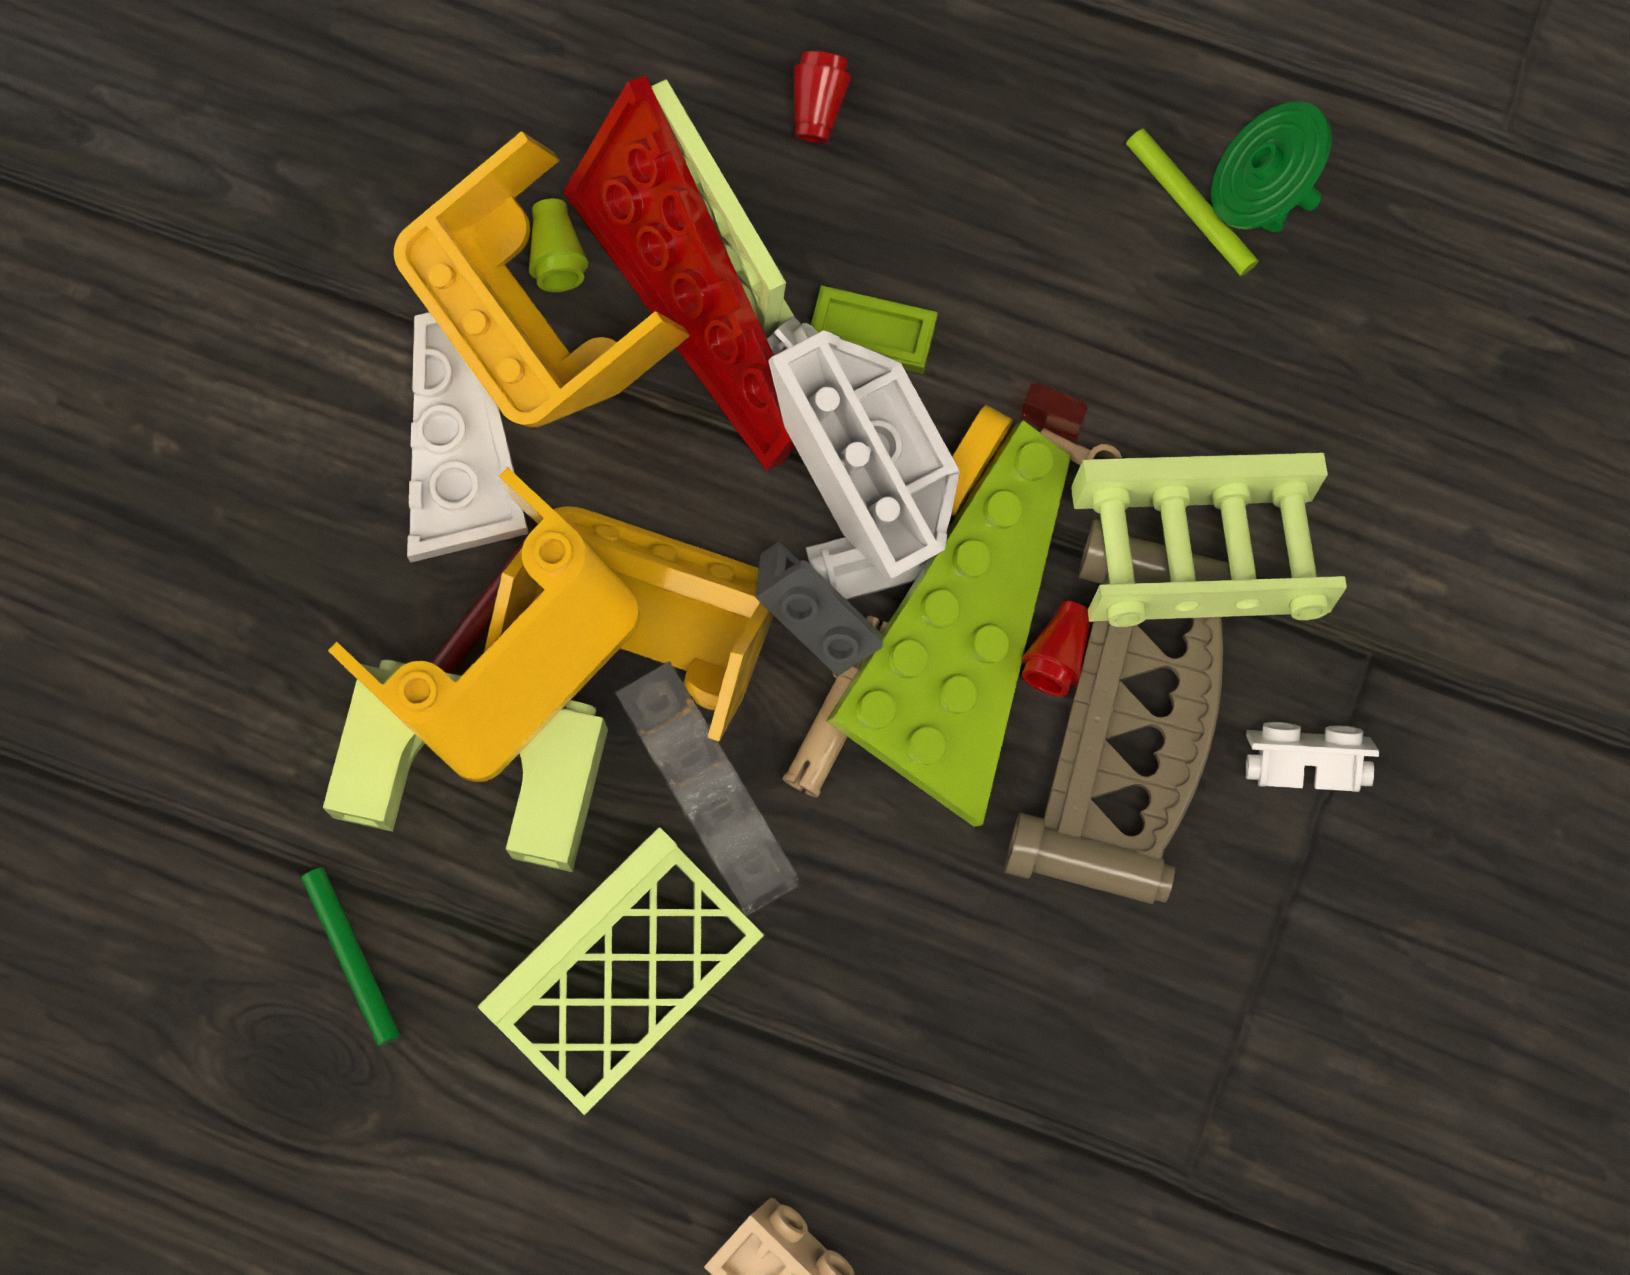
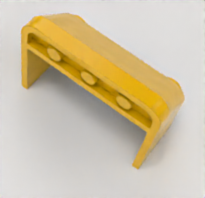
[394,131,690,427]
[328,467,640,782]
[484,506,774,741]

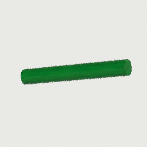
[301,867,401,1047]

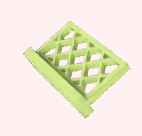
[651,79,794,339]
[477,827,764,1115]

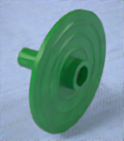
[1211,101,1332,232]

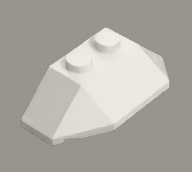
[768,330,960,581]

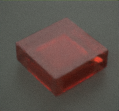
[1021,383,1089,442]

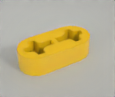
[951,404,1013,517]

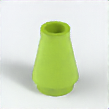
[529,198,588,292]

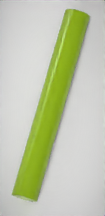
[1126,128,1259,276]

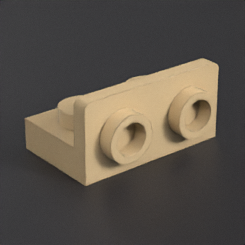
[704,1198,855,1275]

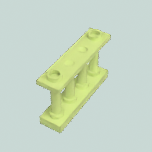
[1071,453,1347,627]

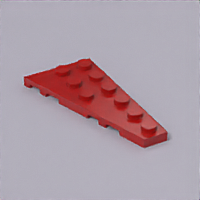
[563,75,796,471]

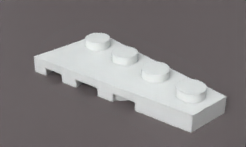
[407,312,529,562]

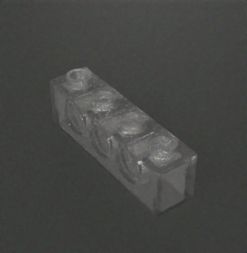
[615,661,799,916]

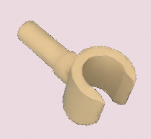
[1040,428,1122,465]

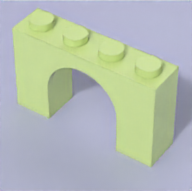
[323,660,608,872]

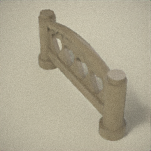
[1004,519,1231,904]

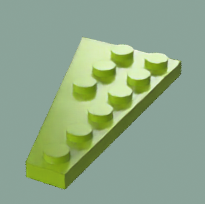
[826,420,1071,827]

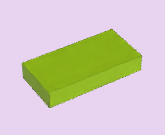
[811,285,938,374]

